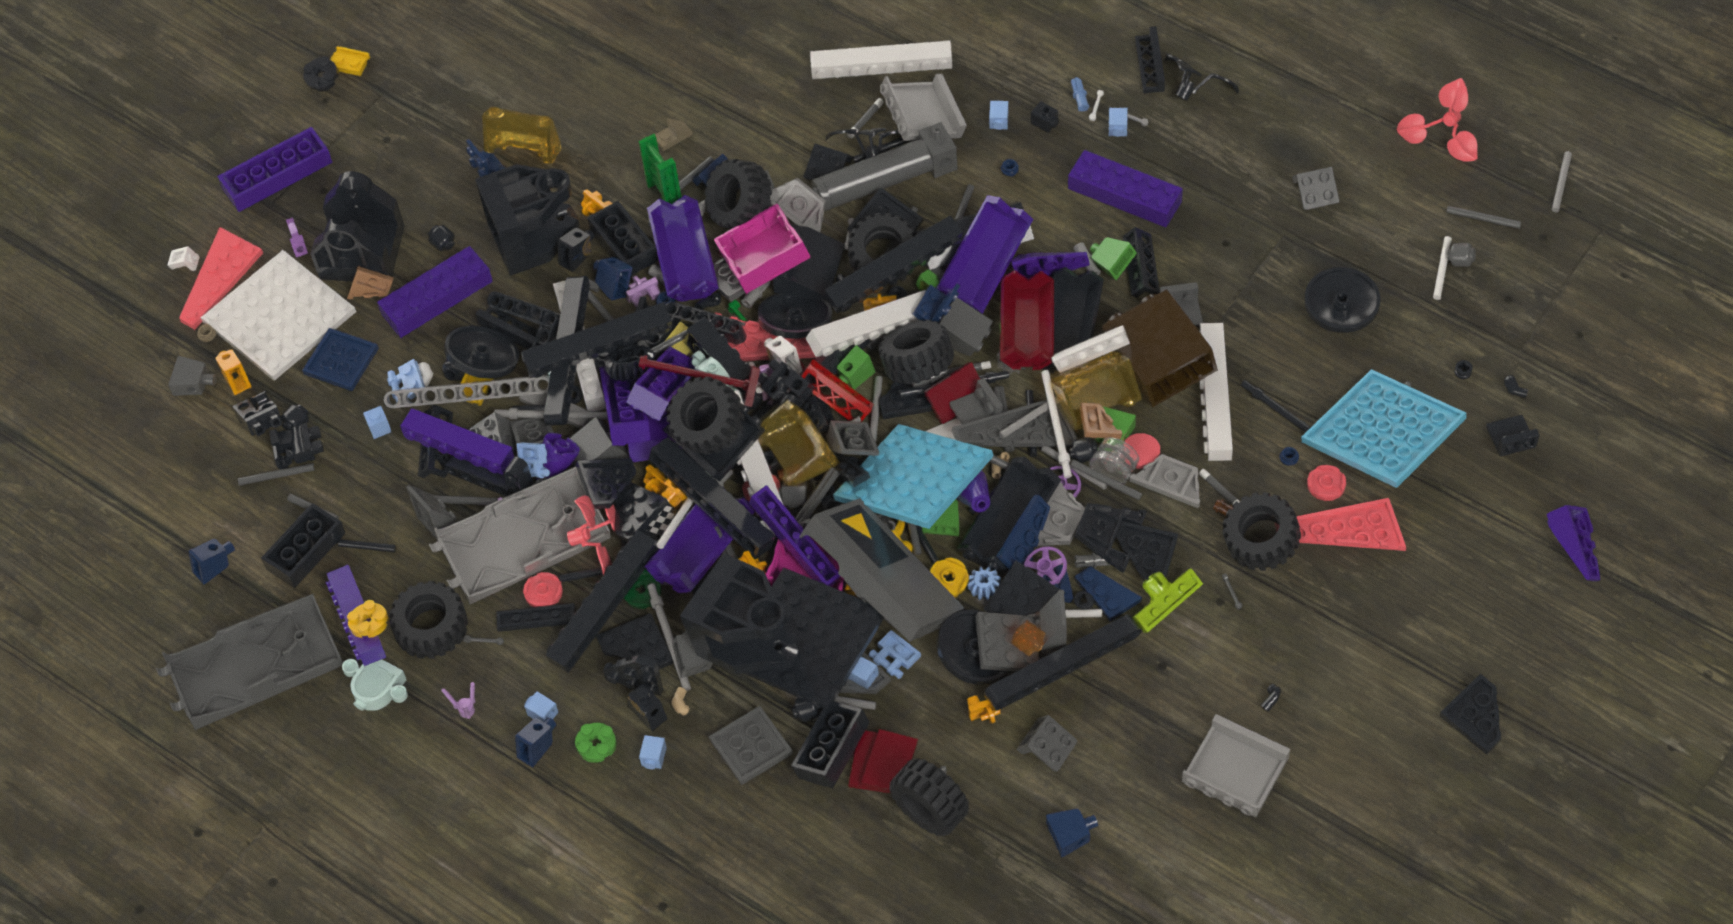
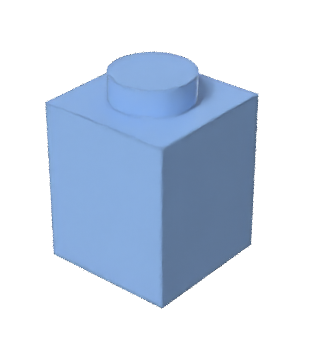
[989,101,1008,130]
[1109,108,1127,137]
[363,406,391,439]
[848,657,879,689]
[525,691,558,722]
[639,735,667,769]

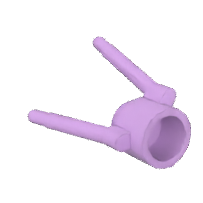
[442,682,475,719]

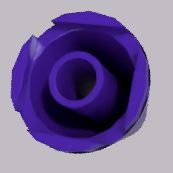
[536,433,580,480]
[956,470,990,512]

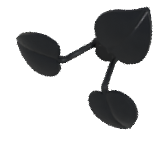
[1164,54,1239,101]
[825,128,901,159]

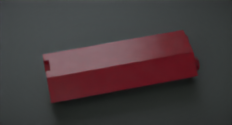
[1000,270,1054,370]

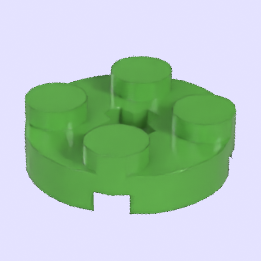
[575,723,616,763]

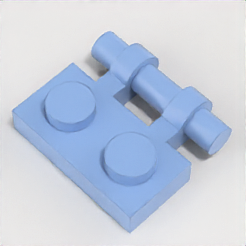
[387,359,425,403]
[517,442,550,478]
[869,630,921,679]

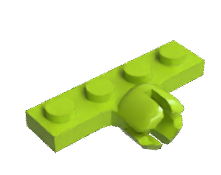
[1133,568,1203,633]

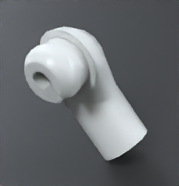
[418,362,433,387]

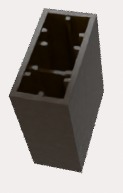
[1102,289,1218,408]

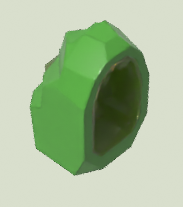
[916,269,940,292]

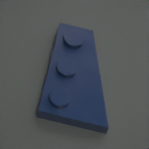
[1074,566,1142,622]

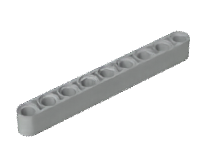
[384,375,550,408]

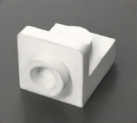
[167,247,199,271]

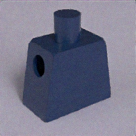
[593,257,632,301]
[189,539,235,585]
[515,718,556,768]
[1046,809,1098,857]

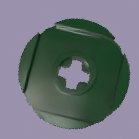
[624,570,661,609]

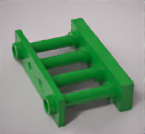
[638,134,681,204]

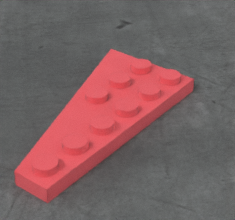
[179,227,263,330]
[715,312,817,361]
[1275,498,1406,551]

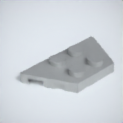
[770,178,826,232]
[1130,454,1200,508]
[1038,482,1085,546]

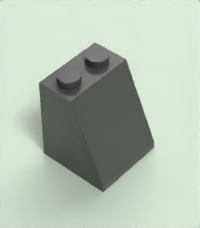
[939,298,993,356]
[569,417,630,468]

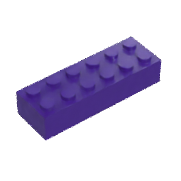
[217,127,332,212]
[1068,150,1183,227]
[377,246,493,338]
[626,346,695,421]
[600,367,651,446]

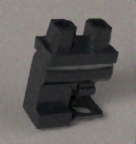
[758,358,816,415]
[232,391,282,436]
[269,423,324,470]

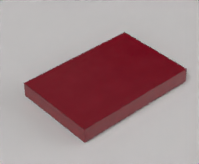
[924,362,980,424]
[861,729,918,793]
[848,731,889,793]

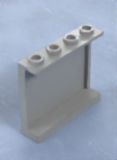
[880,74,967,141]
[1182,714,1290,817]

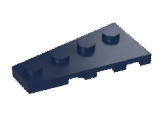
[997,495,1051,570]

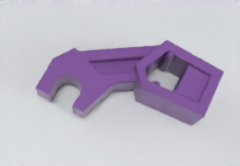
[286,218,308,257]

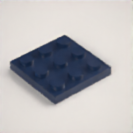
[302,328,379,391]

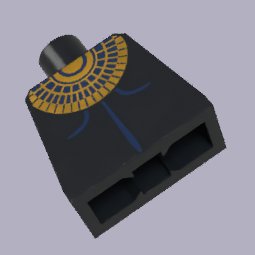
[557,228,595,273]
[627,684,668,731]

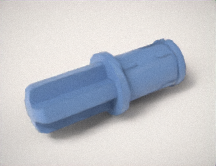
[1071,77,1089,111]

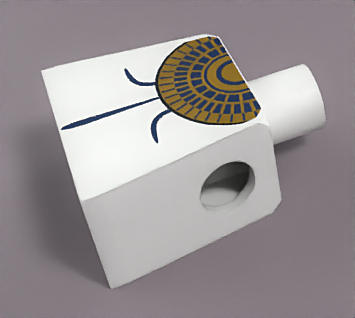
[764,336,802,374]

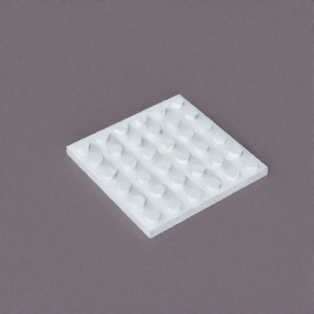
[201,250,356,381]

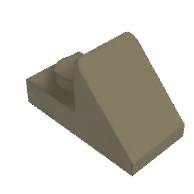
[655,118,693,151]

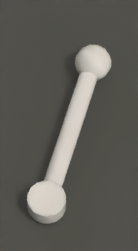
[1089,90,1104,121]

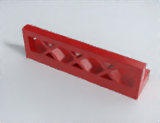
[801,359,874,422]

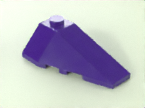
[1011,252,1090,279]
[1547,505,1600,581]

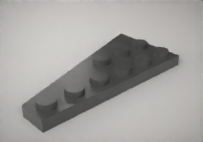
[952,400,1077,447]

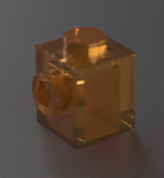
[1010,620,1046,656]

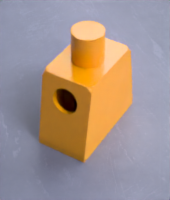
[215,350,251,395]

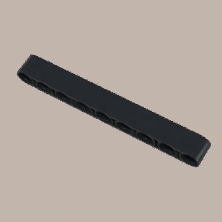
[544,276,590,426]
[984,614,1142,710]

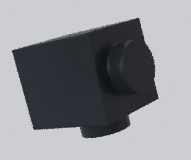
[1031,101,1059,133]

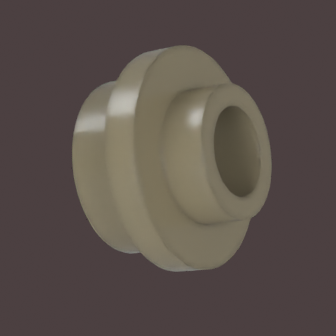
[197,324,216,342]

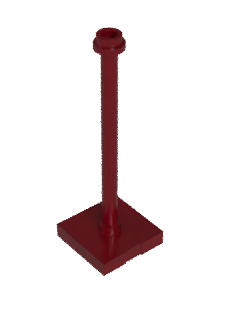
[638,355,760,407]

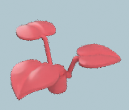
[1397,78,1478,161]
[567,495,616,576]

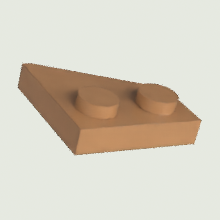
[347,266,393,299]
[1080,403,1122,439]

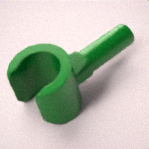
[728,300,747,322]

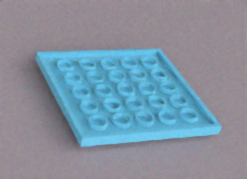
[1301,369,1466,488]
[833,424,993,529]

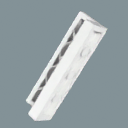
[1052,325,1130,373]

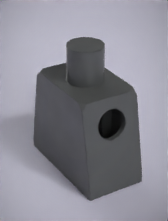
[168,356,217,396]
[672,635,713,678]

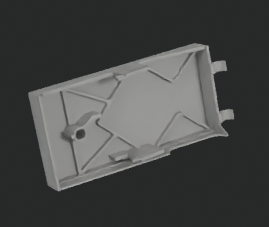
[429,467,611,604]

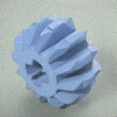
[968,566,1001,600]

